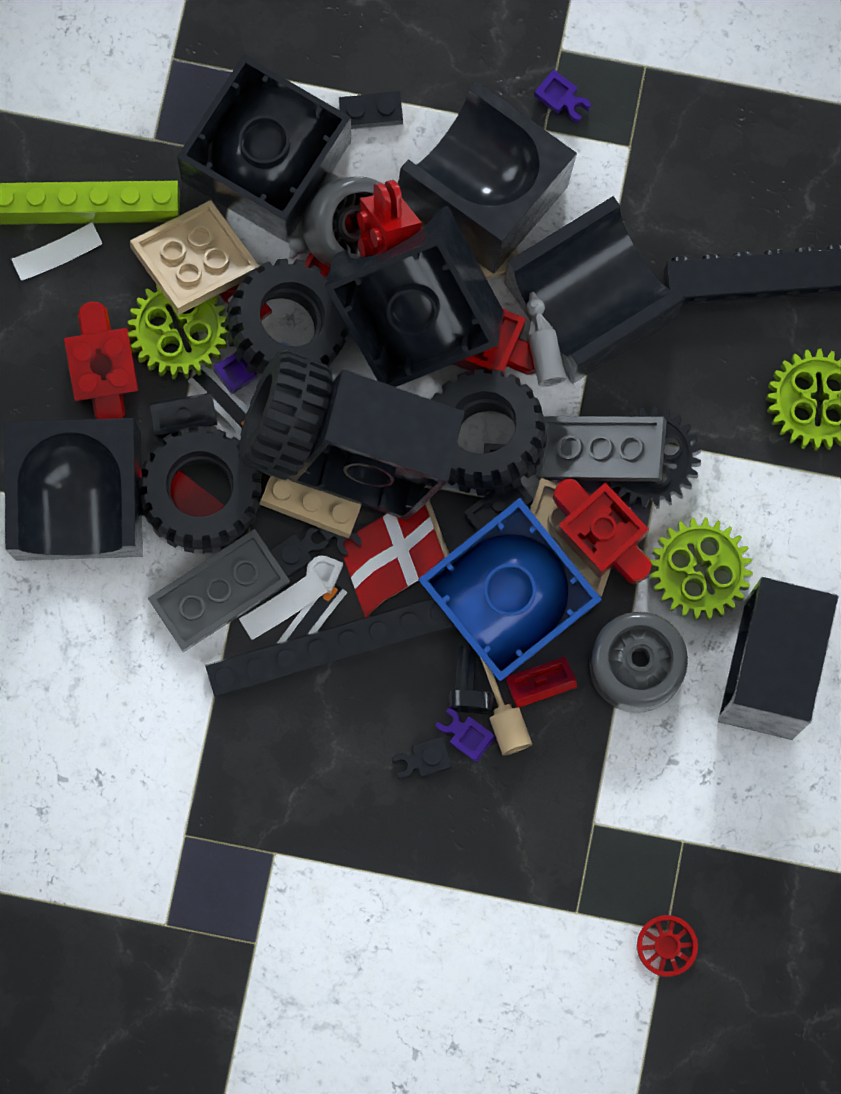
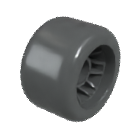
[302,176,381,267]
[589,612,688,713]

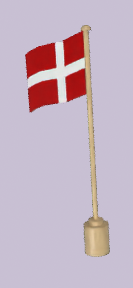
[343,500,532,755]

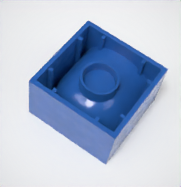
[418,498,602,681]

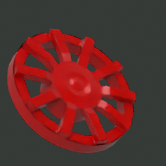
[637,915,698,977]

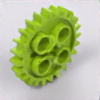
[127,286,229,379]
[766,349,841,451]
[649,517,753,621]

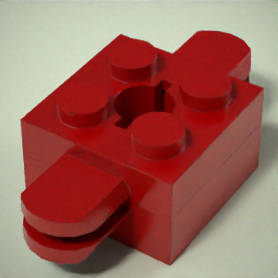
[357,180,422,258]
[64,301,139,419]
[453,308,536,375]
[553,479,652,584]

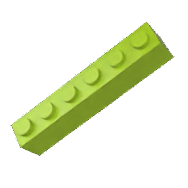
[0,181,180,224]

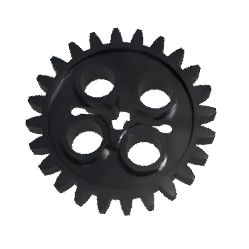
[609,407,701,509]

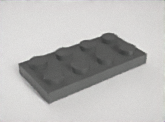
[536,416,667,482]
[148,529,290,653]

